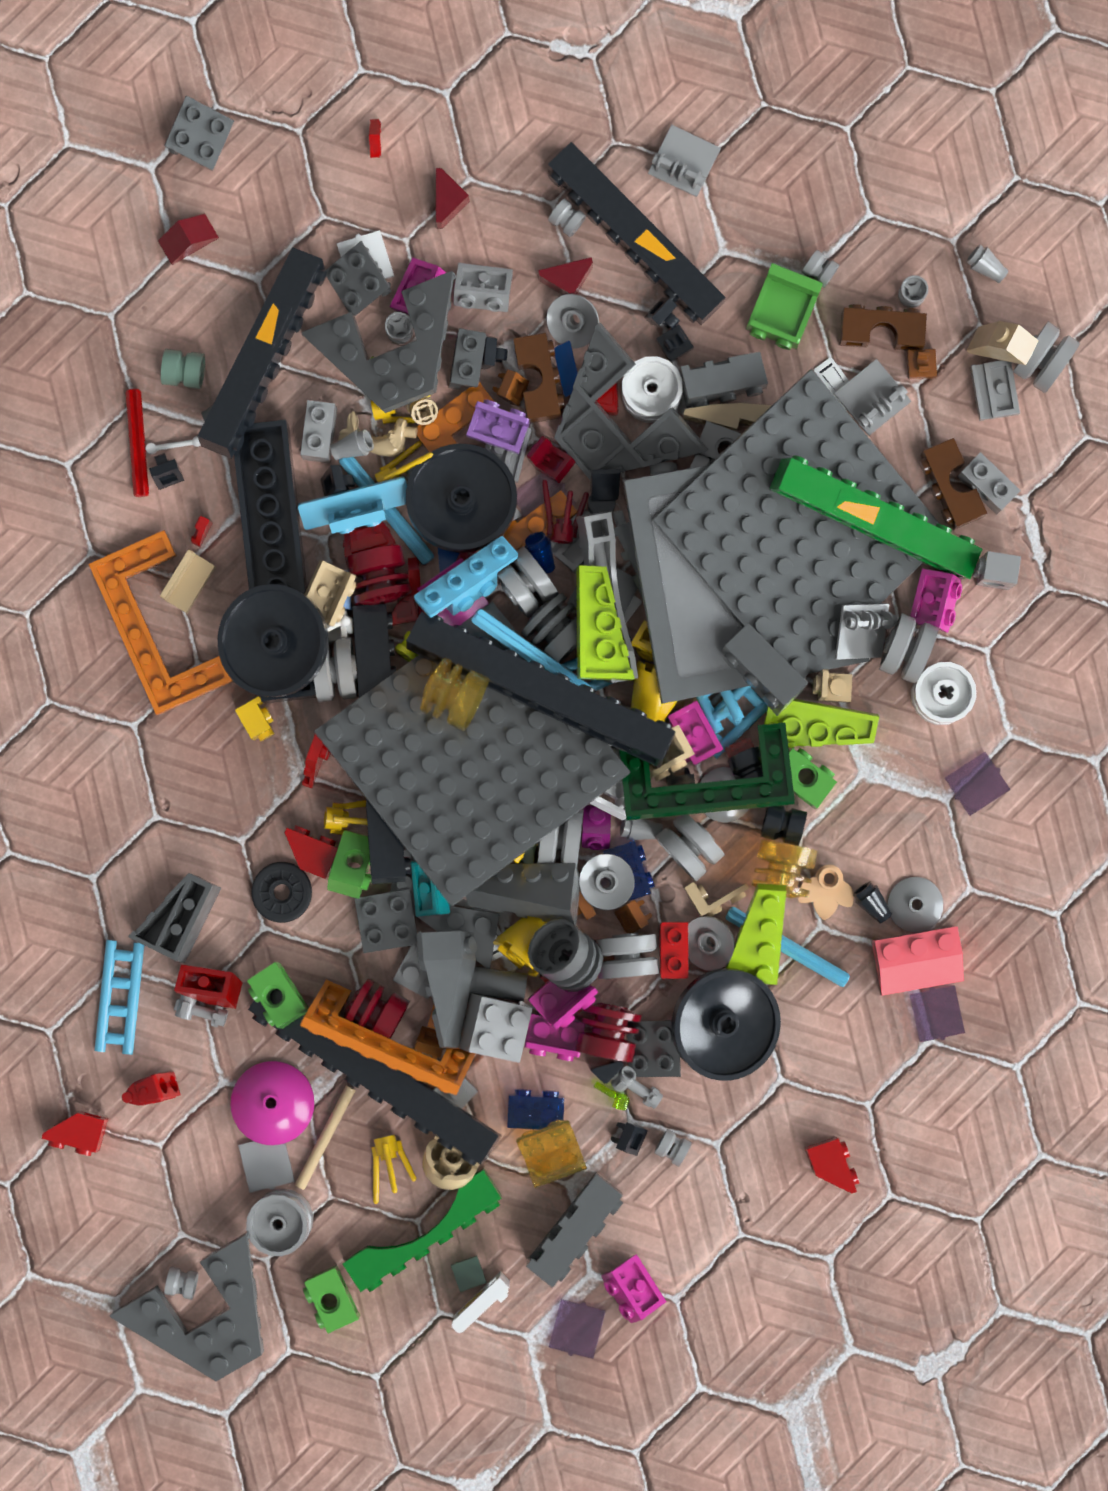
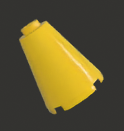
[630,660,677,722]
[493,916,546,977]

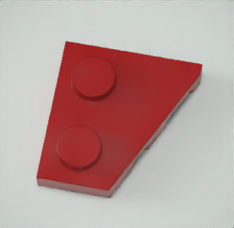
[302,734,331,789]

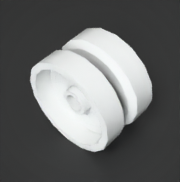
[622,356,683,423]
[911,662,976,725]

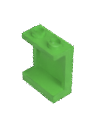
[746,263,823,350]

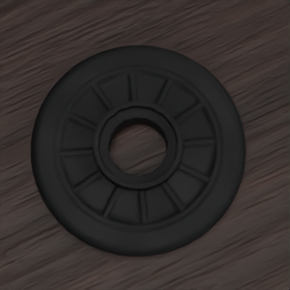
[251,862,312,923]

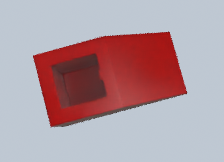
[284,825,338,880]
[41,1111,109,1156]
[805,1137,859,1194]

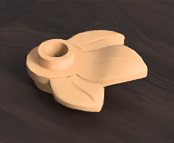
[798,865,854,920]

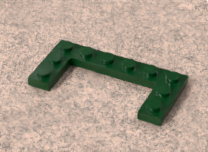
[619,723,795,821]

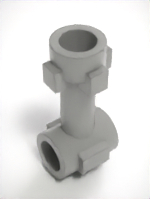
[174,995,228,1027]
[611,1066,663,1109]

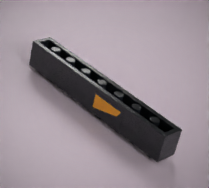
[548,142,726,325]
[197,247,327,459]

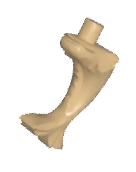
[338,411,417,457]

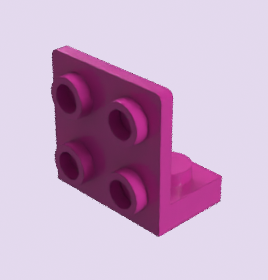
[527,980,598,1029]

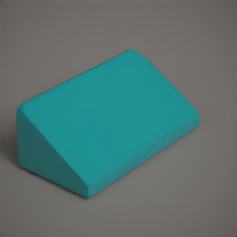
[411,861,450,917]

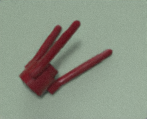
[542,480,589,544]

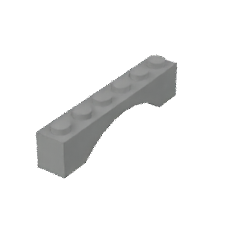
[576,512,638,683]

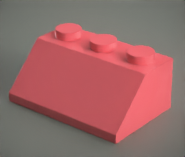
[871,926,964,996]

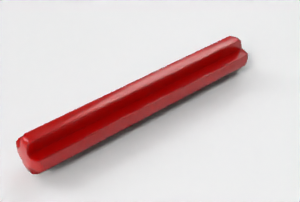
[126,388,149,498]

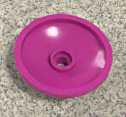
[230,1061,315,1145]

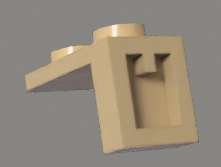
[812,669,852,703]
[684,882,749,917]

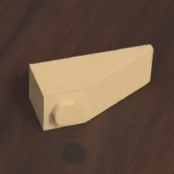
[966,321,1039,365]

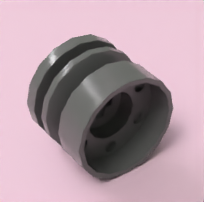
[521,593,577,663]
[528,919,603,992]

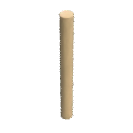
[295,1085,356,1190]

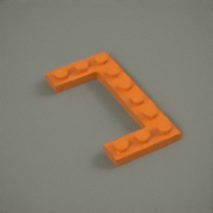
[417,382,577,551]
[89,530,233,716]
[300,979,476,1095]

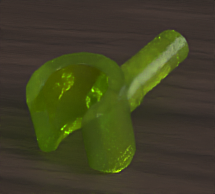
[594,1081,630,1111]

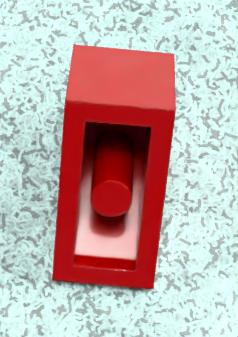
[174,964,243,1009]

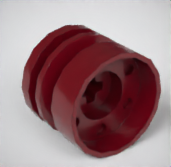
[345,545,412,605]
[344,978,410,1039]
[575,1003,642,1062]

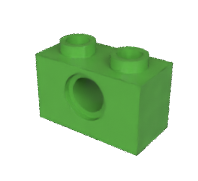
[789,748,837,809]
[327,830,371,899]
[247,962,309,1029]
[303,1265,360,1334]

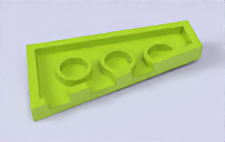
[577,566,635,680]
[764,699,880,748]
[726,884,786,985]

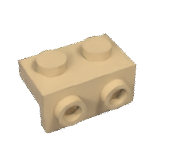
[305,560,356,627]
[649,725,694,782]

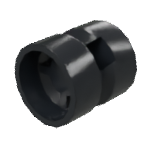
[728,747,763,779]
[760,806,807,846]

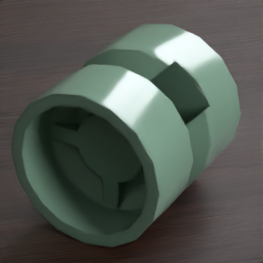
[161,349,205,389]

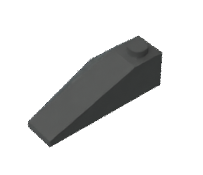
[417,931,477,1049]

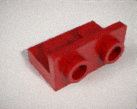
[660,922,688,979]

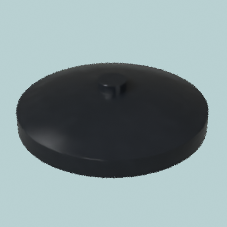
[406,444,517,553]
[217,584,329,697]
[671,968,781,1081]

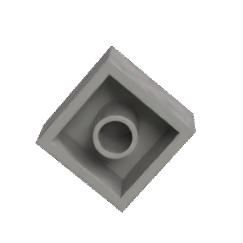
[459,993,533,1063]

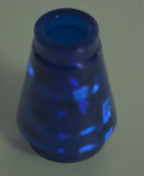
[524,532,556,574]

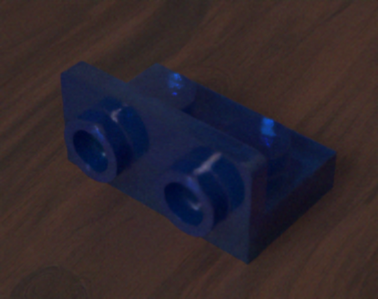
[603,841,655,901]
[507,1089,565,1131]

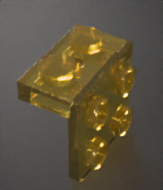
[516,1120,587,1188]

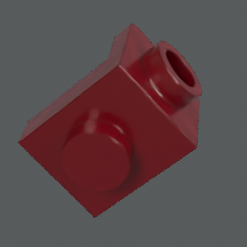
[527,436,576,483]

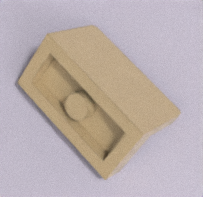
[160,549,216,614]

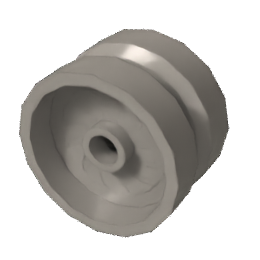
[1013,321,1080,394]
[497,546,559,618]
[879,613,938,684]
[314,638,358,702]
[537,809,584,866]
[655,815,725,882]
[595,933,660,979]
[246,1189,313,1256]

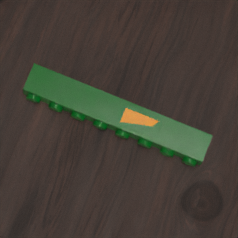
[769,455,983,579]

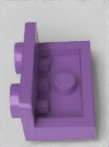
[466,399,530,455]

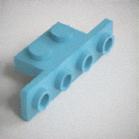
[298,476,407,534]
[414,536,518,617]

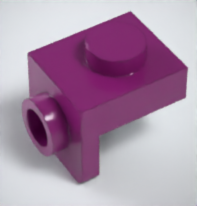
[582,805,611,850]

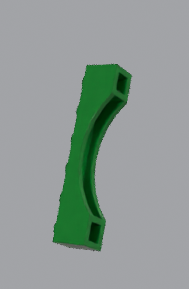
[342,1168,502,1292]

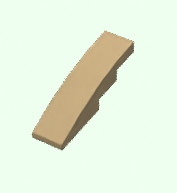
[683,403,771,431]

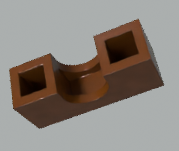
[839,304,927,351]
[513,333,565,424]
[919,438,988,530]

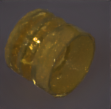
[420,657,489,731]
[751,839,818,899]

